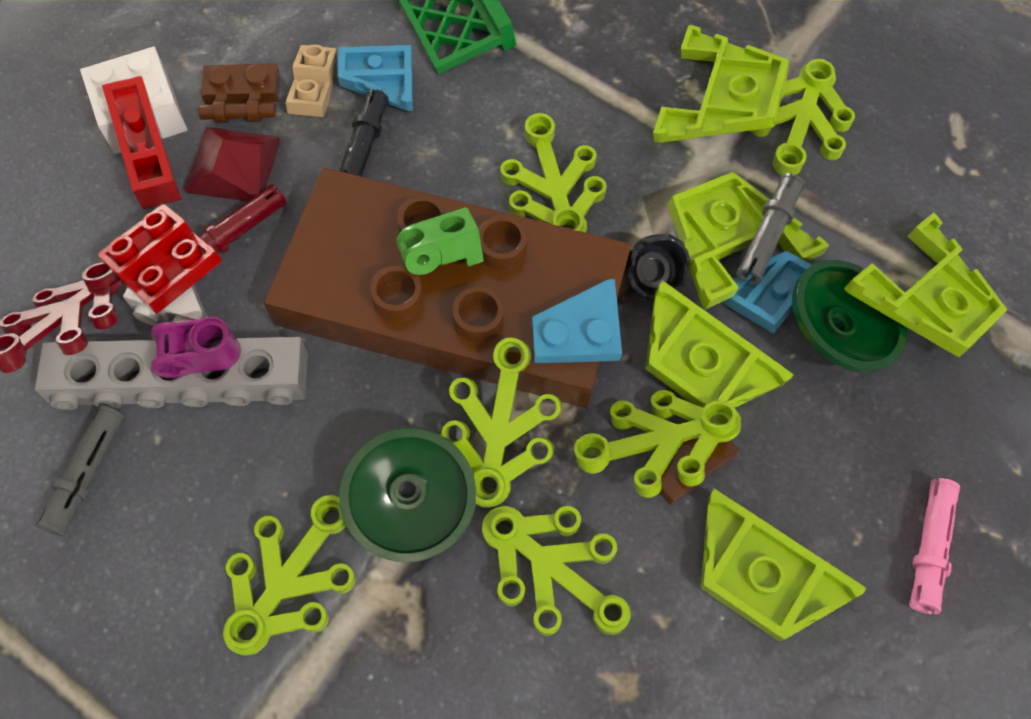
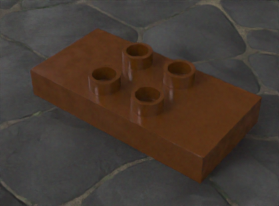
[264,167,631,409]

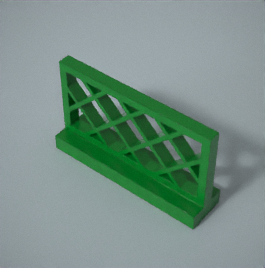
[398,0,517,75]

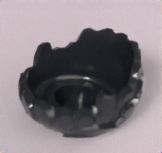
[625,234,691,300]

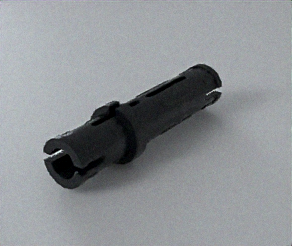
[339,89,389,177]

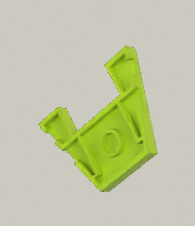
[653,25,789,143]
[668,172,829,310]
[844,212,1008,357]

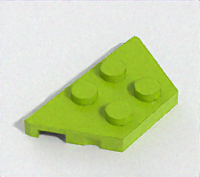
[645,281,794,408]
[701,488,866,642]

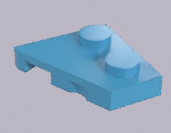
[338,45,413,111]
[721,251,811,334]
[531,279,622,363]

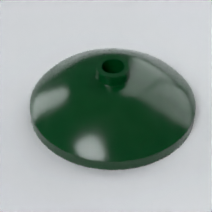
[792,260,907,373]
[339,427,476,562]

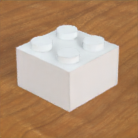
[80,46,188,154]

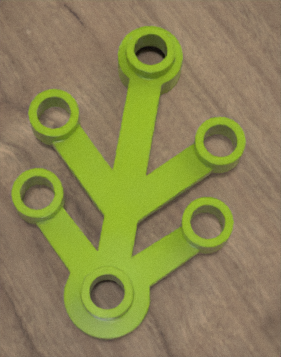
[750,59,855,176]
[500,113,607,233]
[441,338,562,508]
[574,390,741,498]
[223,495,356,656]
[482,506,631,636]

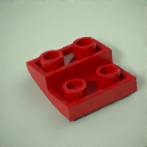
[97,204,222,315]

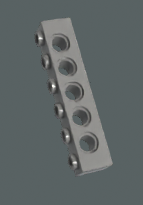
[35,337,308,410]

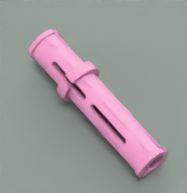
[909,478,960,614]

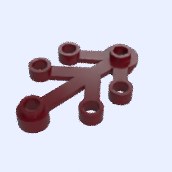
[0,262,123,373]

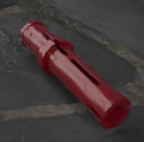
[198,184,287,254]

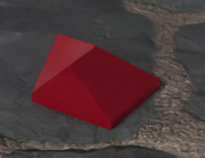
[185,127,280,202]

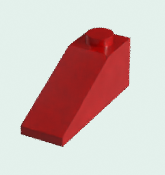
[102,76,182,210]

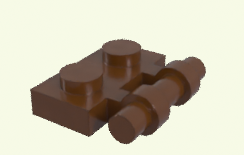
[198,63,280,123]

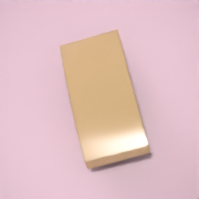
[286,45,337,117]

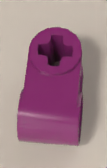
[151,317,241,378]

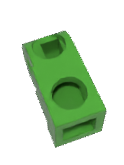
[396,207,484,275]

